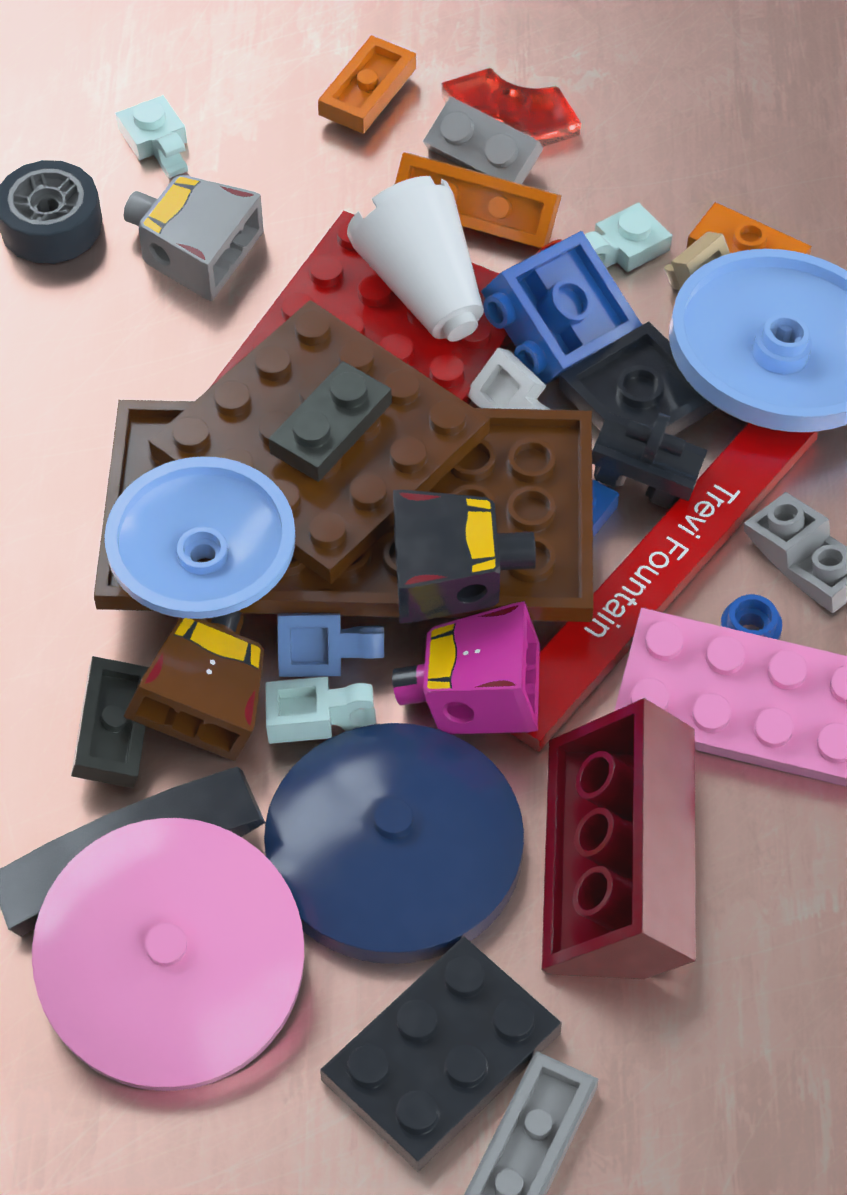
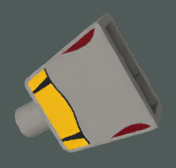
[123,175,264,301]

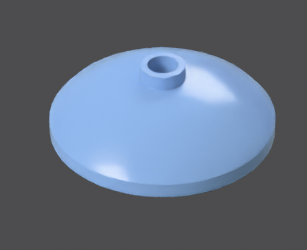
[105,457,295,619]

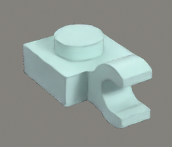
[115,95,189,178]
[585,202,673,272]
[266,677,376,744]

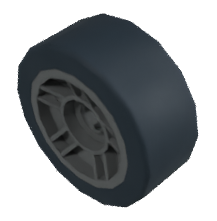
[0,160,103,264]

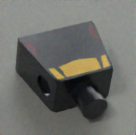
[393,489,536,624]

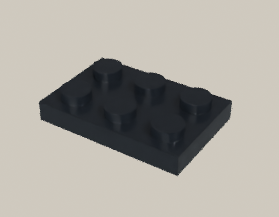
[320,936,562,1172]

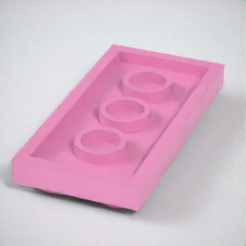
[614,608,847,787]

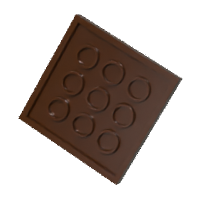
[149,300,490,584]

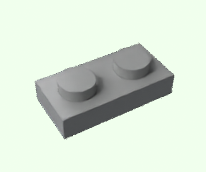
[423,96,543,184]

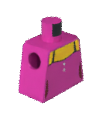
[392,601,540,734]

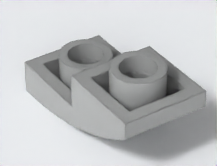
[744,492,847,613]

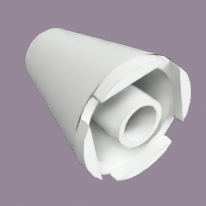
[347,176,484,341]

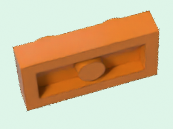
[318,35,416,134]

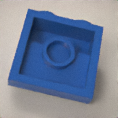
[481,231,642,385]

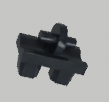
[592,411,708,509]

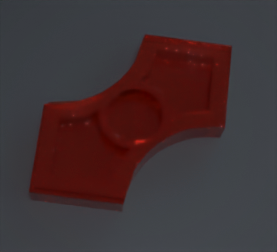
[441,68,581,147]

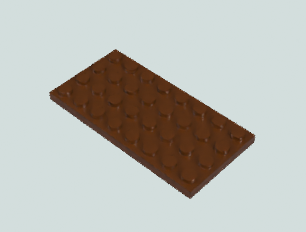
[93,399,593,622]

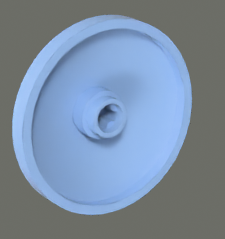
[669,249,847,432]

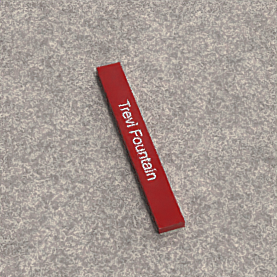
[510,423,819,752]

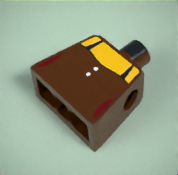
[123,611,264,762]

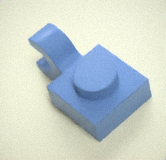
[278,613,384,677]

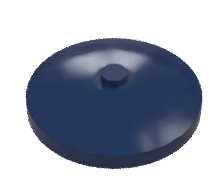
[264,723,524,964]

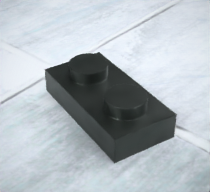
[269,361,392,482]
[71,656,149,788]

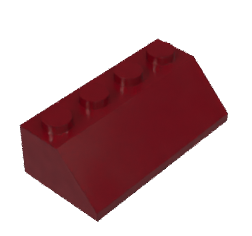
[541,698,696,979]

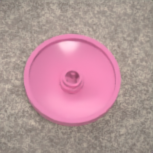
[32,818,304,1091]

